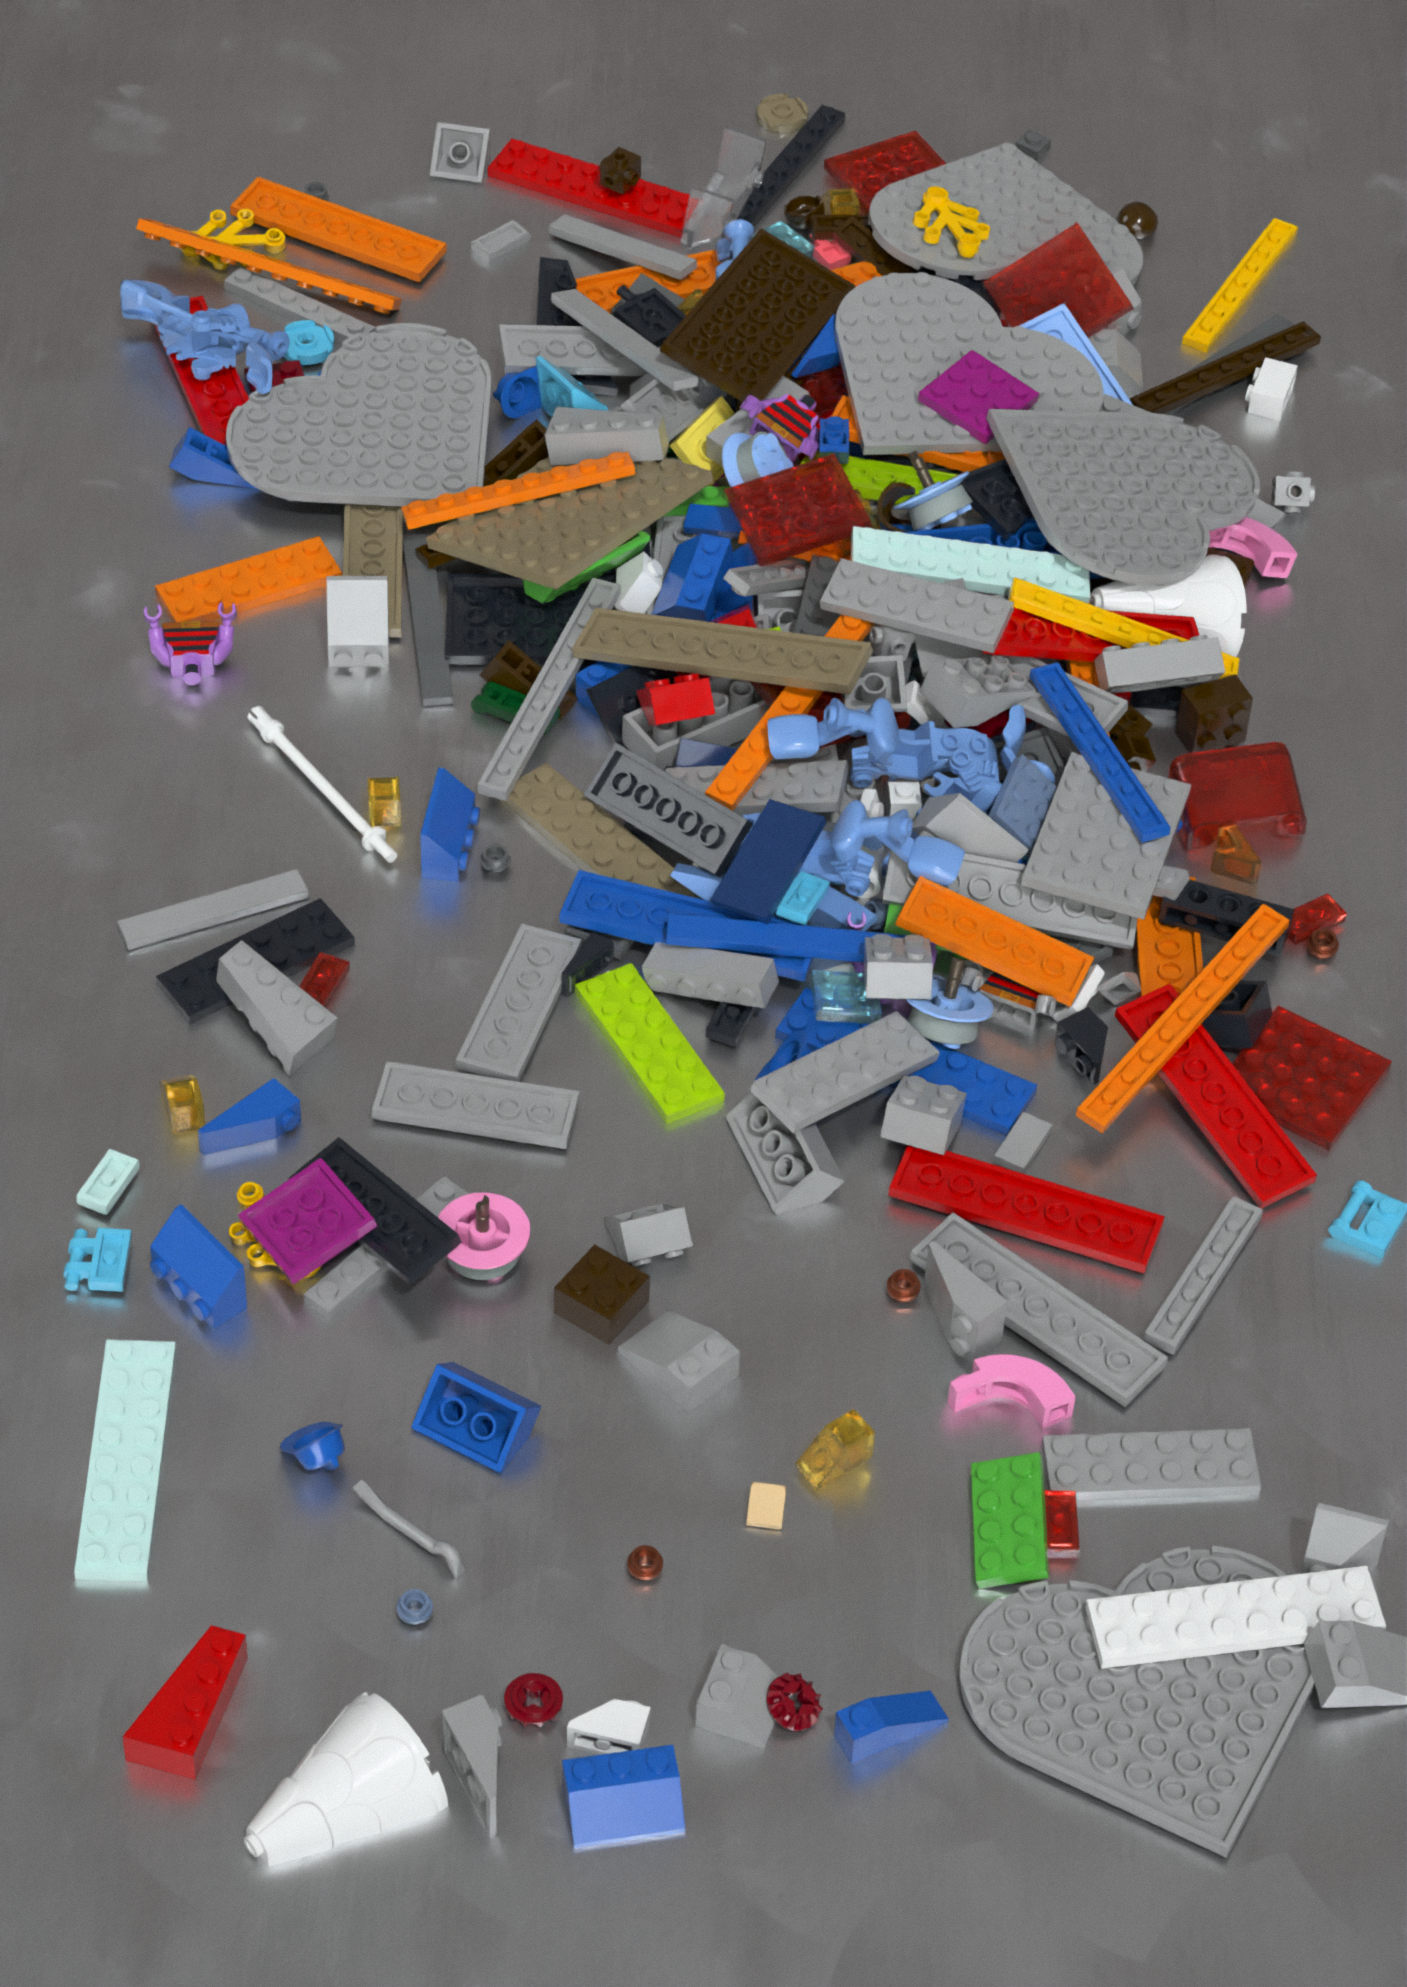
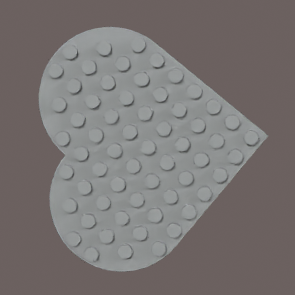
[868,142,1143,300]
[834,272,1103,455]
[226,323,491,506]
[986,409,1260,586]
[959,1546,1315,1858]

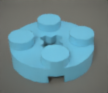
[283,320,334,367]

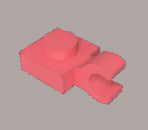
[808,233,852,270]

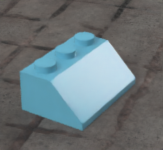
[535,356,608,418]

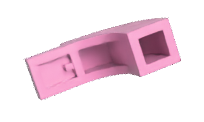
[1209,517,1297,578]
[948,1354,1076,1429]

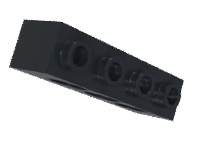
[1158,880,1295,957]

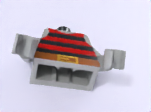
[960,967,1057,1031]

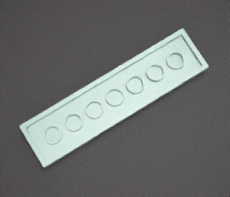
[851,526,1090,604]
[74,1339,176,1582]

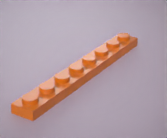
[401,452,636,530]

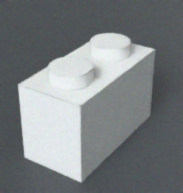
[1245,357,1298,421]

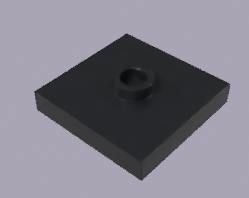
[586,666,647,744]

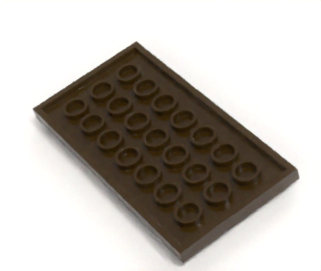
[659,228,856,402]

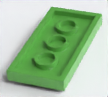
[971,1452,1049,1589]

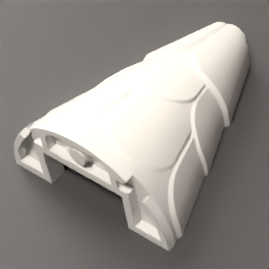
[1090,555,1247,657]
[244,1692,448,1866]

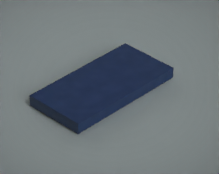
[711,799,827,924]

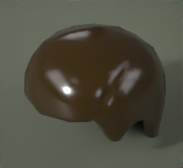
[784,196,825,230]
[1116,201,1158,239]

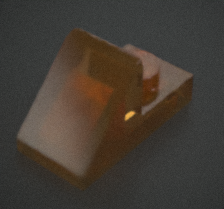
[1210,820,1262,884]

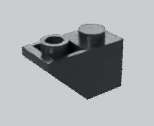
[1055,1006,1108,1085]

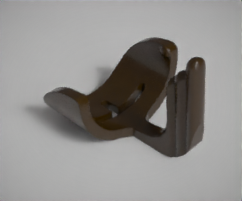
[878,482,941,532]

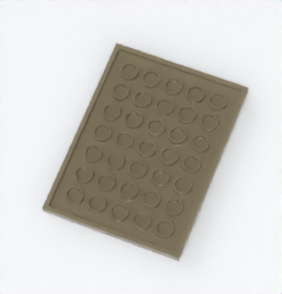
[426,457,713,590]

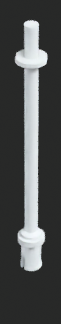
[247,706,398,863]

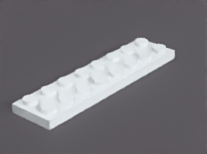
[1085,1566,1386,1669]

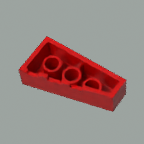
[122,1625,248,1780]

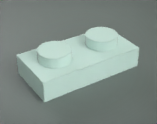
[76,1149,140,1215]

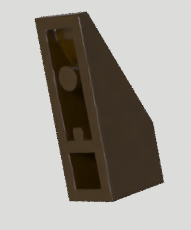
[483,419,549,487]
[479,640,578,720]

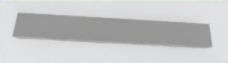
[551,289,698,391]

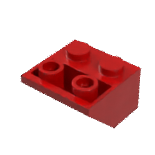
[636,673,715,726]

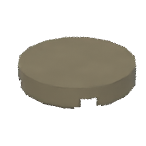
[756,93,809,133]

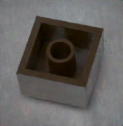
[1175,674,1253,757]
[554,1244,650,1345]

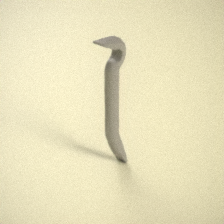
[353,1480,465,1579]

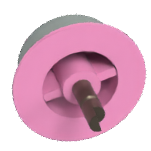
[438,1192,530,1280]

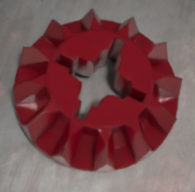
[767,1672,823,1731]
[504,1673,563,1727]

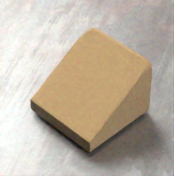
[746,1482,786,1530]

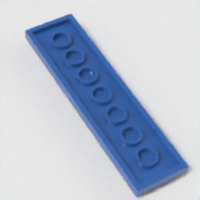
[559,870,815,982]
[775,988,1037,1136]

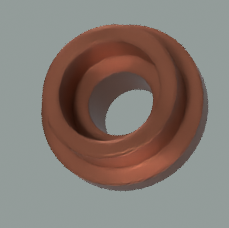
[1307,928,1339,958]
[887,1269,921,1302]
[627,1545,663,1580]

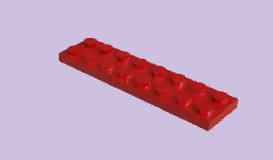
[488,138,704,238]
[153,295,249,446]
[982,607,1200,662]
[1115,983,1317,1209]
[888,1145,1165,1274]

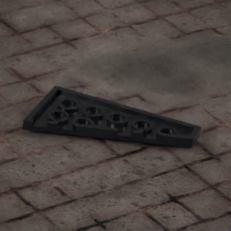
[536,257,618,396]
[959,459,1033,541]

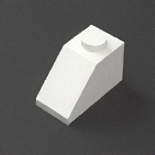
[615,552,663,614]
[883,781,922,823]
[567,1699,651,1755]

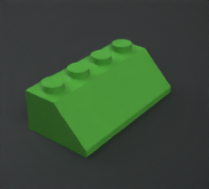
[523,531,650,604]

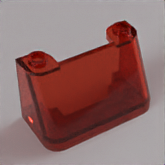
[1168,742,1307,850]

